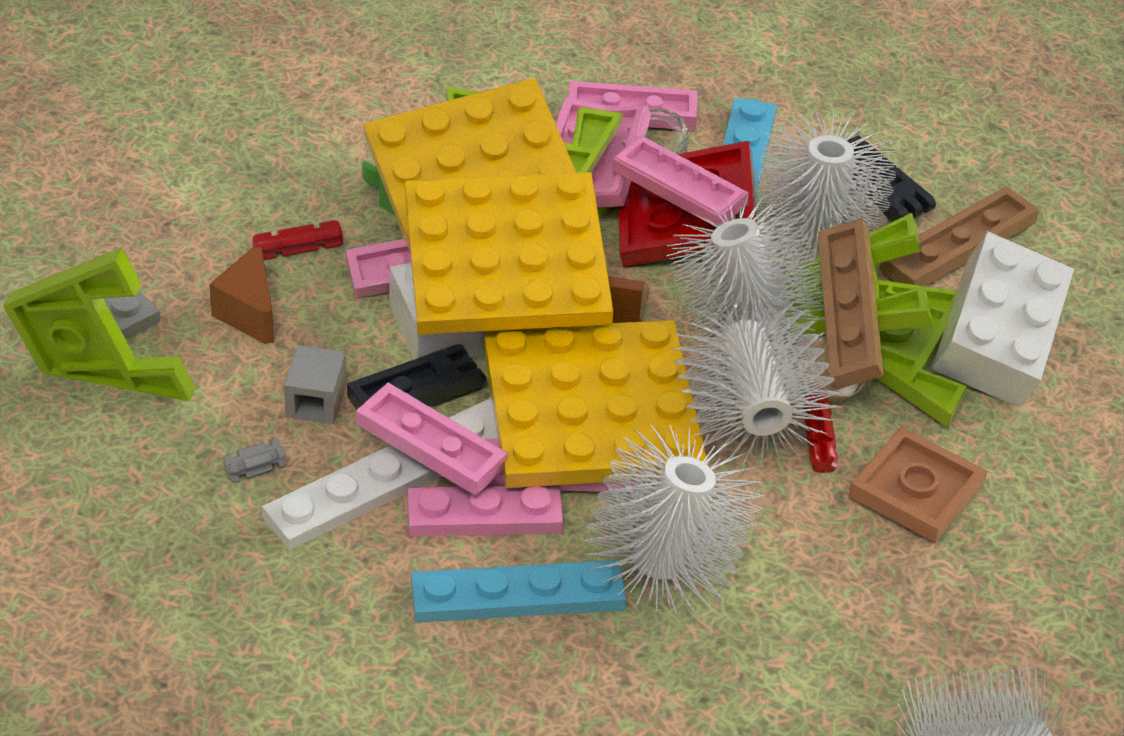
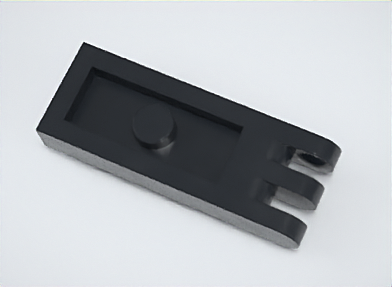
[847,135,936,222]
[347,344,487,410]

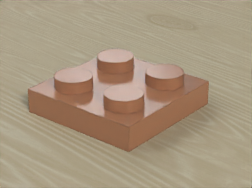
[848,426,988,543]

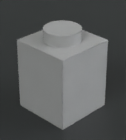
[284,345,346,424]

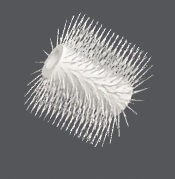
[755,112,899,264]
[666,195,825,358]
[672,288,840,465]
[583,425,765,614]
[895,664,1069,736]

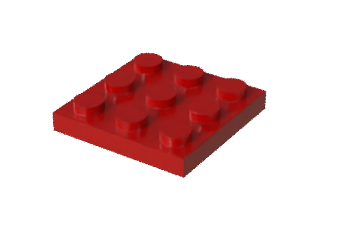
[619,141,757,267]

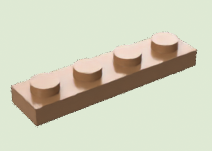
[879,186,1039,286]
[818,218,884,389]

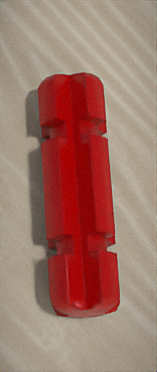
[252,220,343,260]
[802,392,839,473]

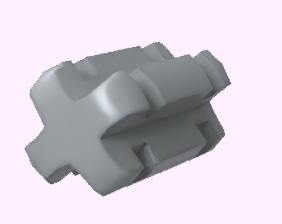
[223,438,286,482]

